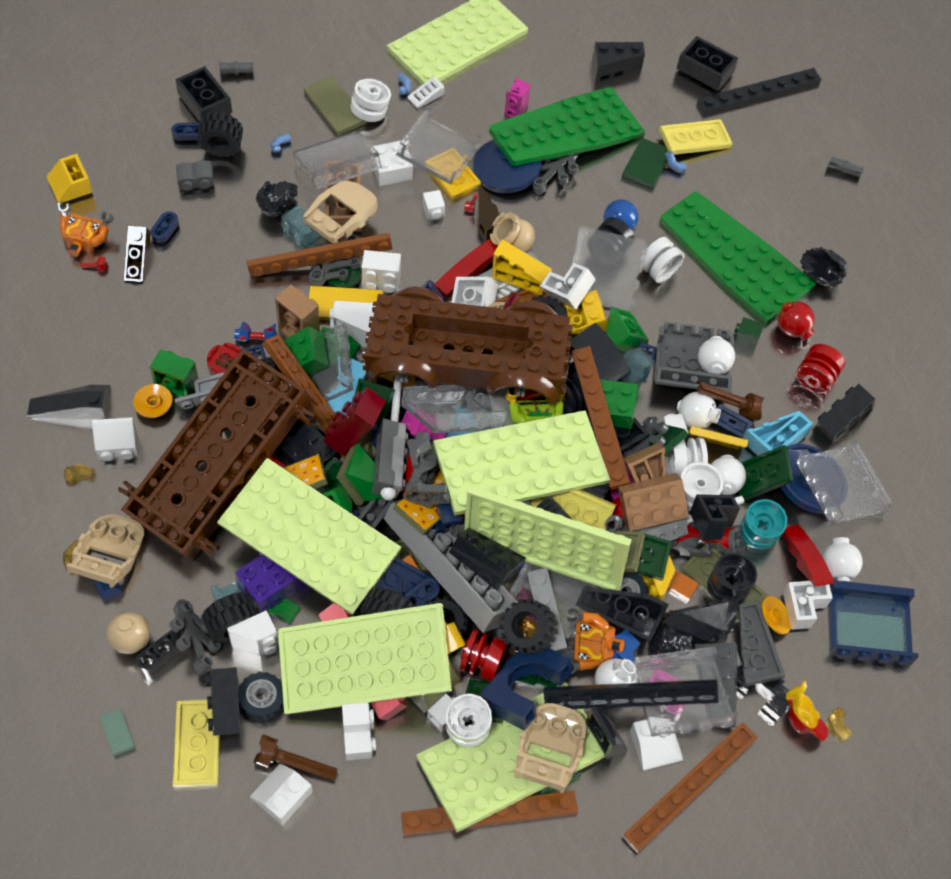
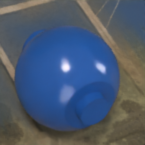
[603,199,639,230]

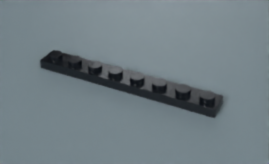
[697,68,821,114]
[543,679,719,709]

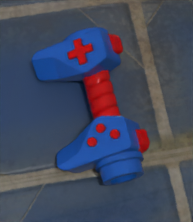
[234,322,277,341]

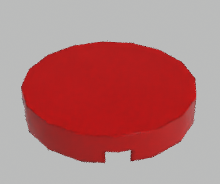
[207,343,242,375]

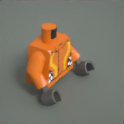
[58,202,114,257]
[567,608,624,674]

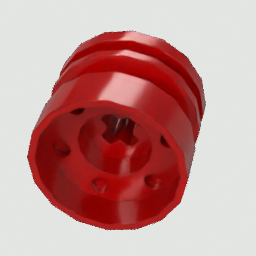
[796,343,846,393]
[460,629,508,682]

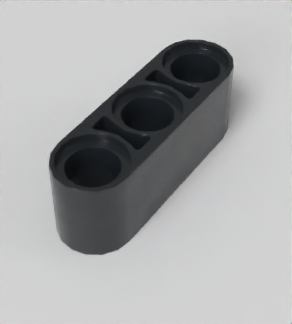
[136,625,192,676]

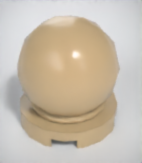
[490,211,535,252]

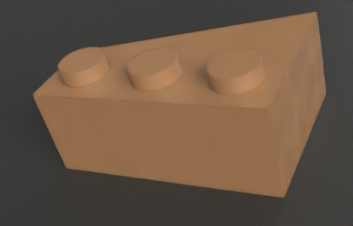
[623,442,666,483]

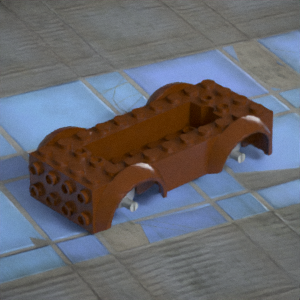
[362,286,573,405]

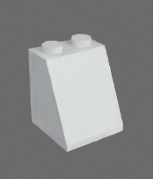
[330,301,374,350]

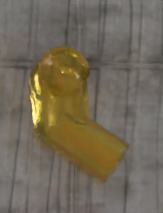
[63,464,95,481]
[831,707,853,740]

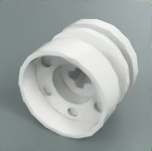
[666,437,708,476]
[446,694,492,748]

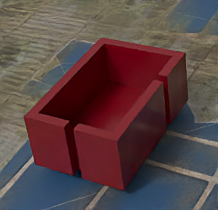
[323,387,385,455]

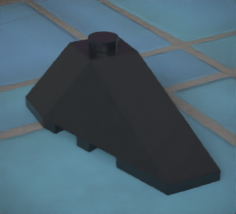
[27,384,111,420]
[664,598,738,643]

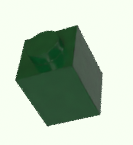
[734,317,764,348]

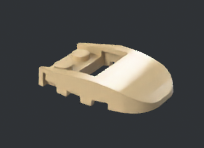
[303,181,378,243]
[67,514,144,588]
[514,703,587,794]

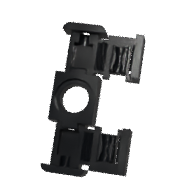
[737,665,790,720]

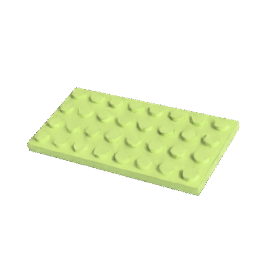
[387,0,528,85]
[433,411,610,516]
[217,458,401,616]
[464,486,632,591]
[278,603,452,715]
[416,682,605,832]

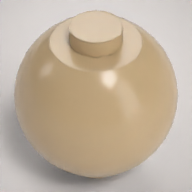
[107,611,150,654]

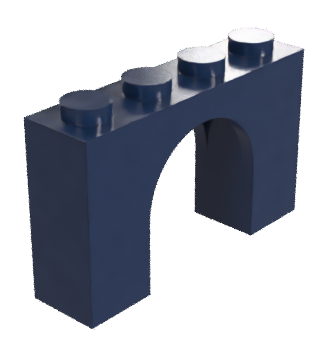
[480,638,572,731]

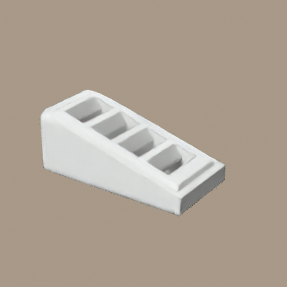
[407,77,444,109]

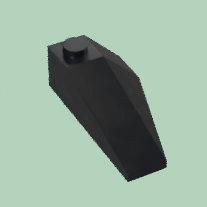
[575,586,669,642]

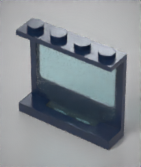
[829,580,919,666]

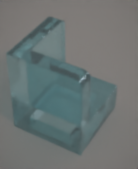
[211,583,243,601]

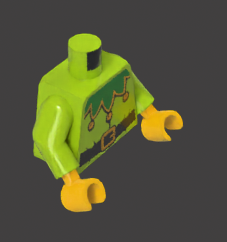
[505,388,566,424]

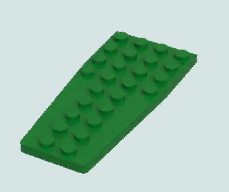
[489,87,646,166]
[660,191,816,325]

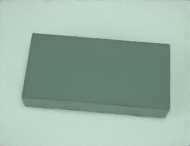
[100,708,135,757]

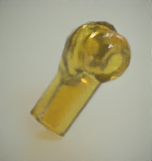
[63,540,79,568]

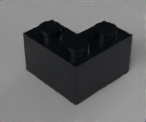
[689,494,740,540]

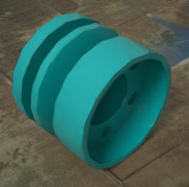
[739,499,787,550]

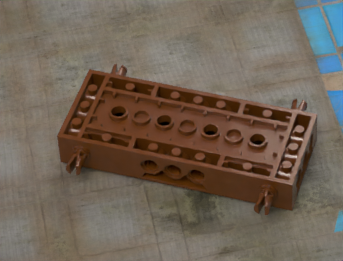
[118,349,317,561]

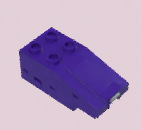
[235,555,308,614]

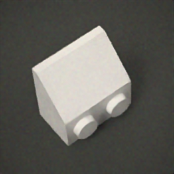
[452,277,498,307]
[92,417,138,461]
[227,611,279,656]
[250,764,313,826]

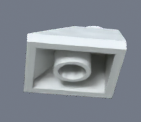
[630,718,684,771]

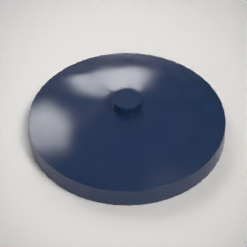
[473,139,542,193]
[780,444,847,514]

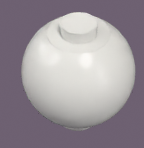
[698,336,735,374]
[677,392,721,429]
[711,455,746,495]
[822,537,863,582]
[594,658,637,685]

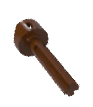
[697,382,764,421]
[253,735,338,781]

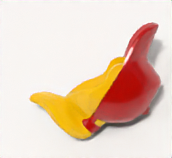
[786,680,829,741]

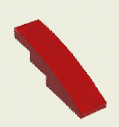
[435,240,497,297]
[782,525,834,586]

